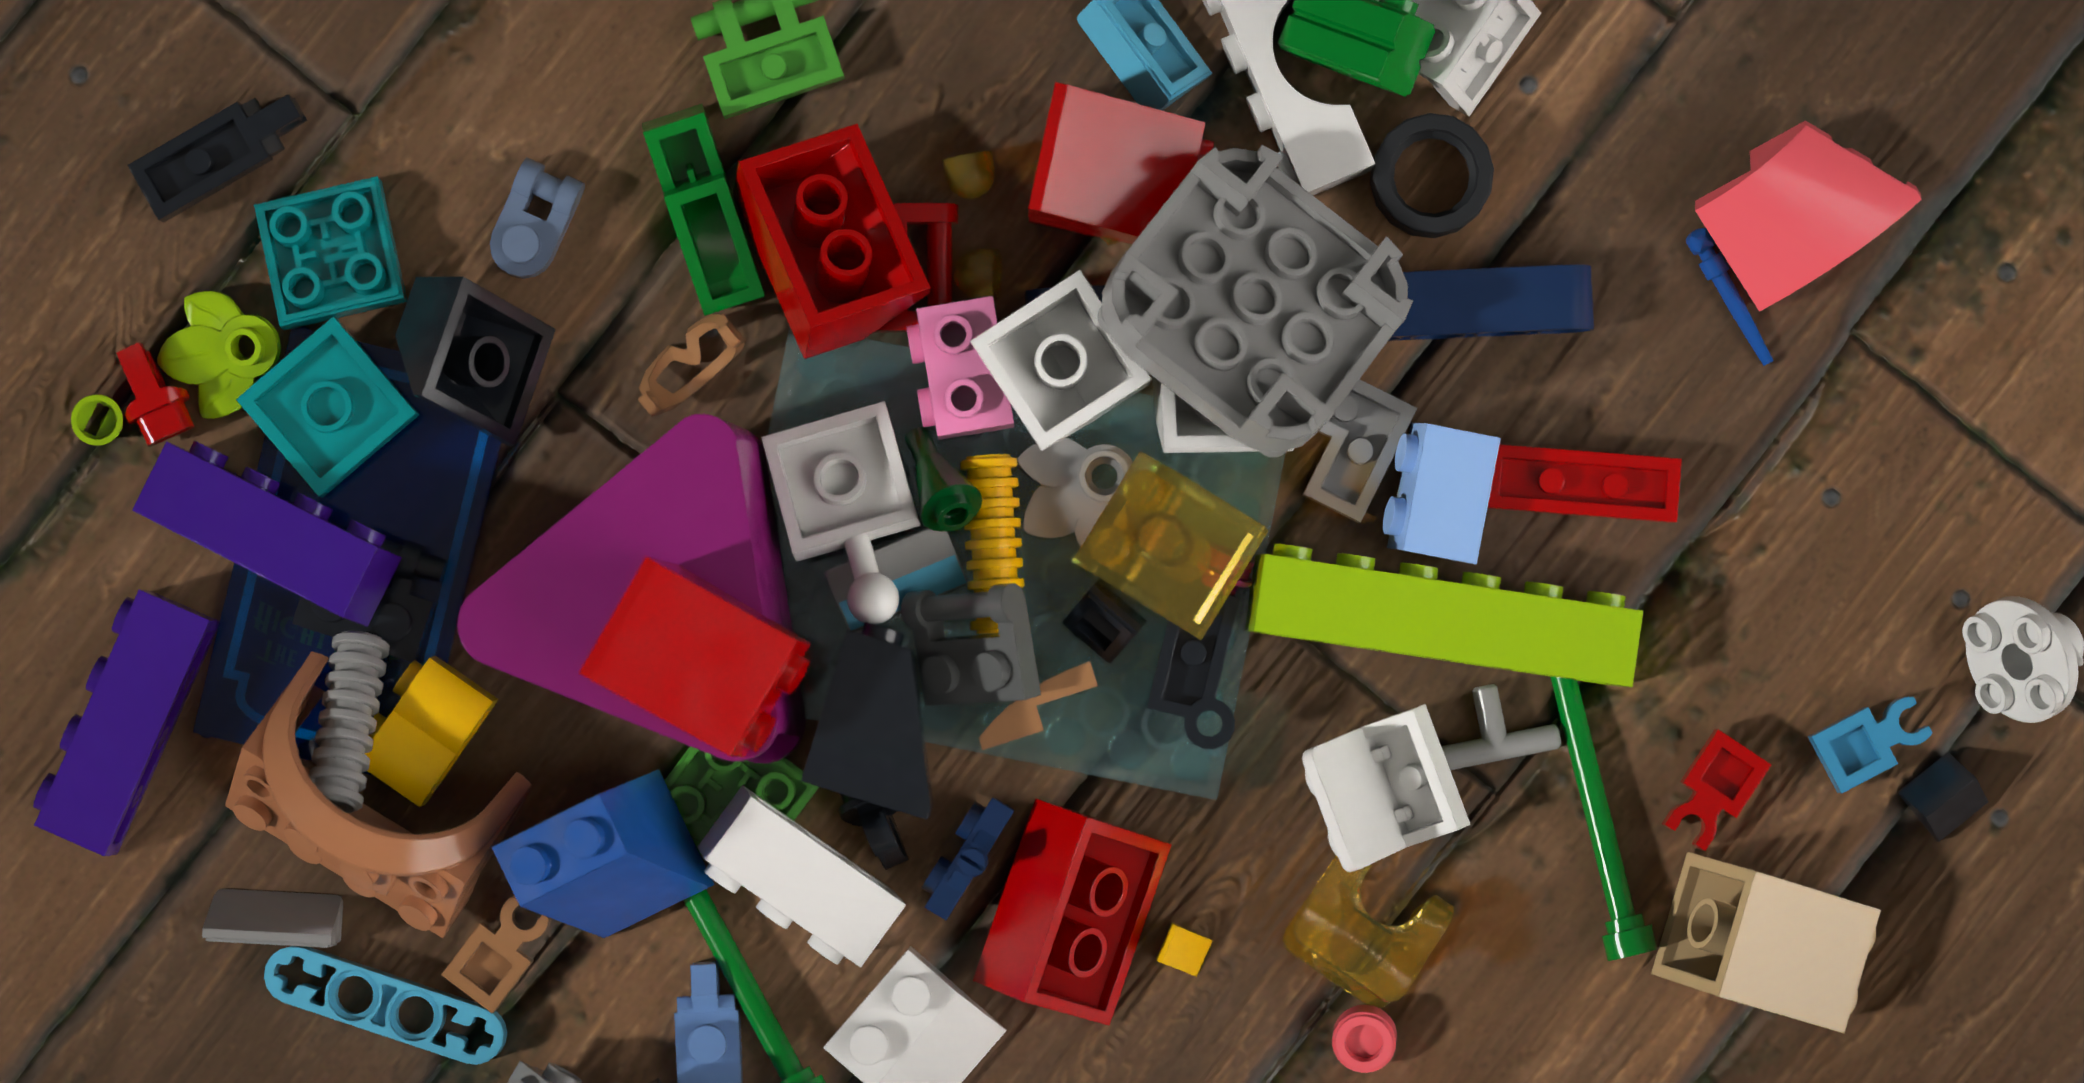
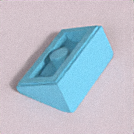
[1077,0,1212,111]

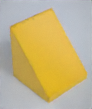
[1156,923,1213,977]

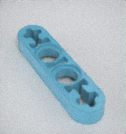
[264,946,507,1065]

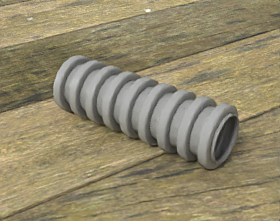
[309,631,390,813]

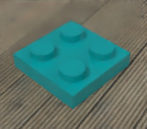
[236,316,420,498]

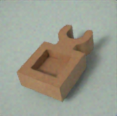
[441,895,551,1013]

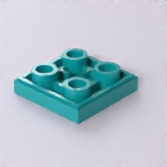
[254,176,407,330]

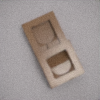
[978,661,1098,750]

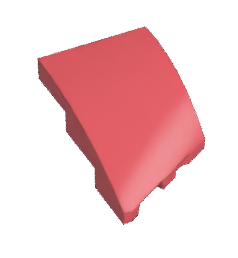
[1695,120,1922,312]

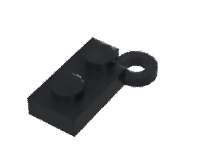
[1146,583,1240,749]

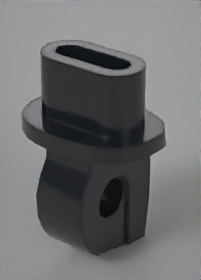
[838,793,909,870]

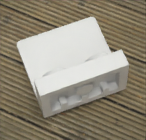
[1376,0,1541,116]

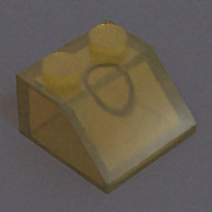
[1072,451,1269,640]

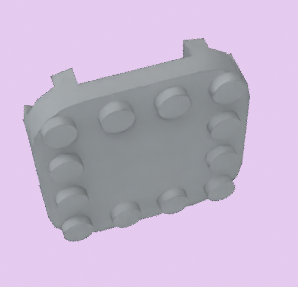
[1098,145,1413,458]

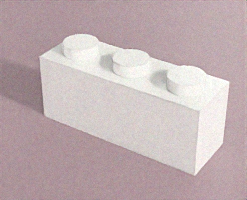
[697,785,906,967]

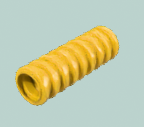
[960,454,1025,634]

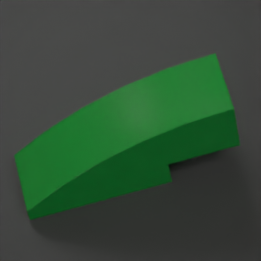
[642,104,765,316]

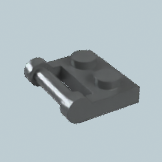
[901,583,1041,706]

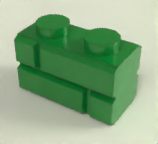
[1278,0,1435,97]

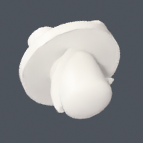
[1962,596,2084,723]

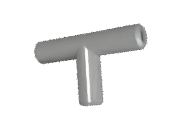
[1441,684,1561,770]

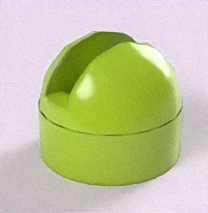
[71,394,123,446]

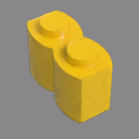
[365,656,499,807]

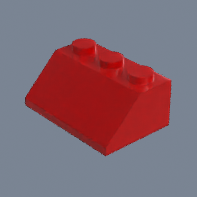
[733,124,931,359]
[972,798,1172,1026]

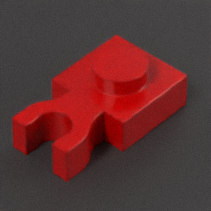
[1662,729,1772,851]

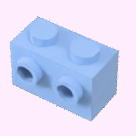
[1383,423,1501,564]

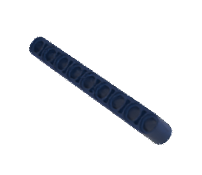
[1025,265,1594,341]

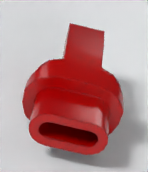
[116,342,195,447]

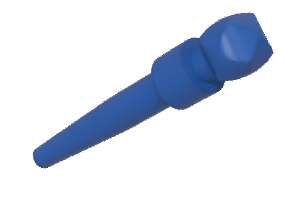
[1686,228,1774,366]

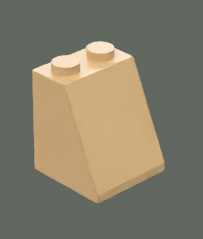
[1651,852,1881,1033]

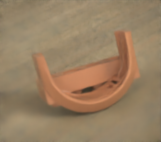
[225,651,532,938]

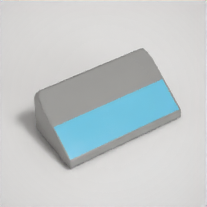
[824,528,968,632]

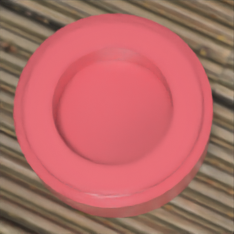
[1332,1005,1397,1073]

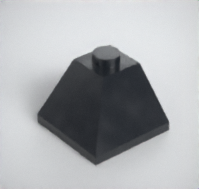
[395,277,556,446]

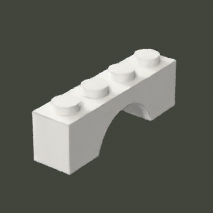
[1203,0,1375,196]

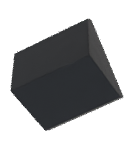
[1062,579,1147,664]
[1897,752,1988,842]

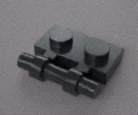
[292,522,448,662]

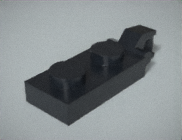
[127,94,308,222]

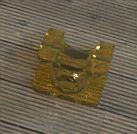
[1282,855,1454,1008]

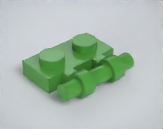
[690,0,845,119]

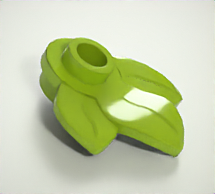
[157,291,281,419]

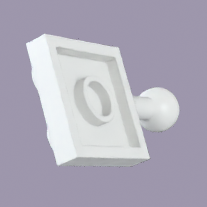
[761,401,921,625]

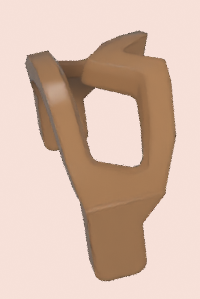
[638,314,746,417]

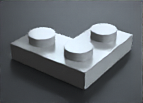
[1302,379,1417,523]

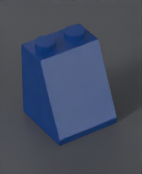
[492,769,714,938]

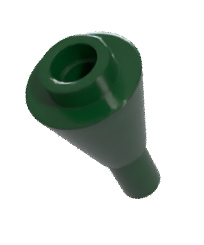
[905,427,982,531]

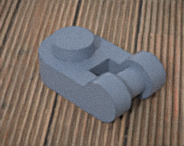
[490,157,585,279]

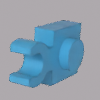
[1808,697,1933,794]

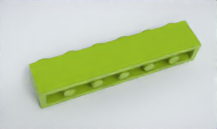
[1244,544,1643,687]

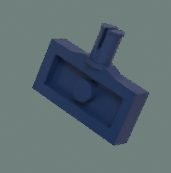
[921,796,1015,921]

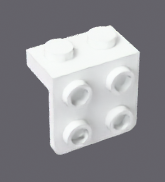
[1302,704,1470,872]

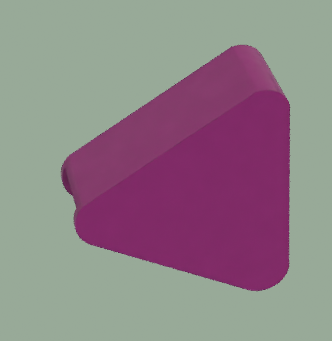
[457,414,806,764]

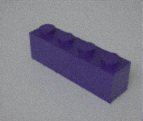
[132,440,402,627]
[33,589,221,857]

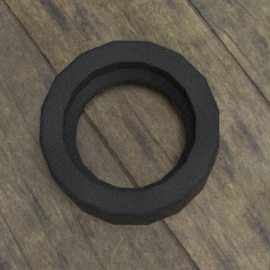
[1370,113,1494,238]

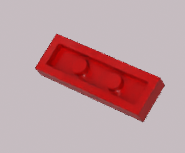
[1487,444,1682,523]

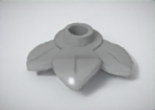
[1018,438,1137,558]

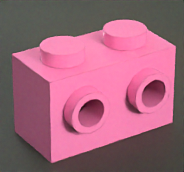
[906,296,1014,440]

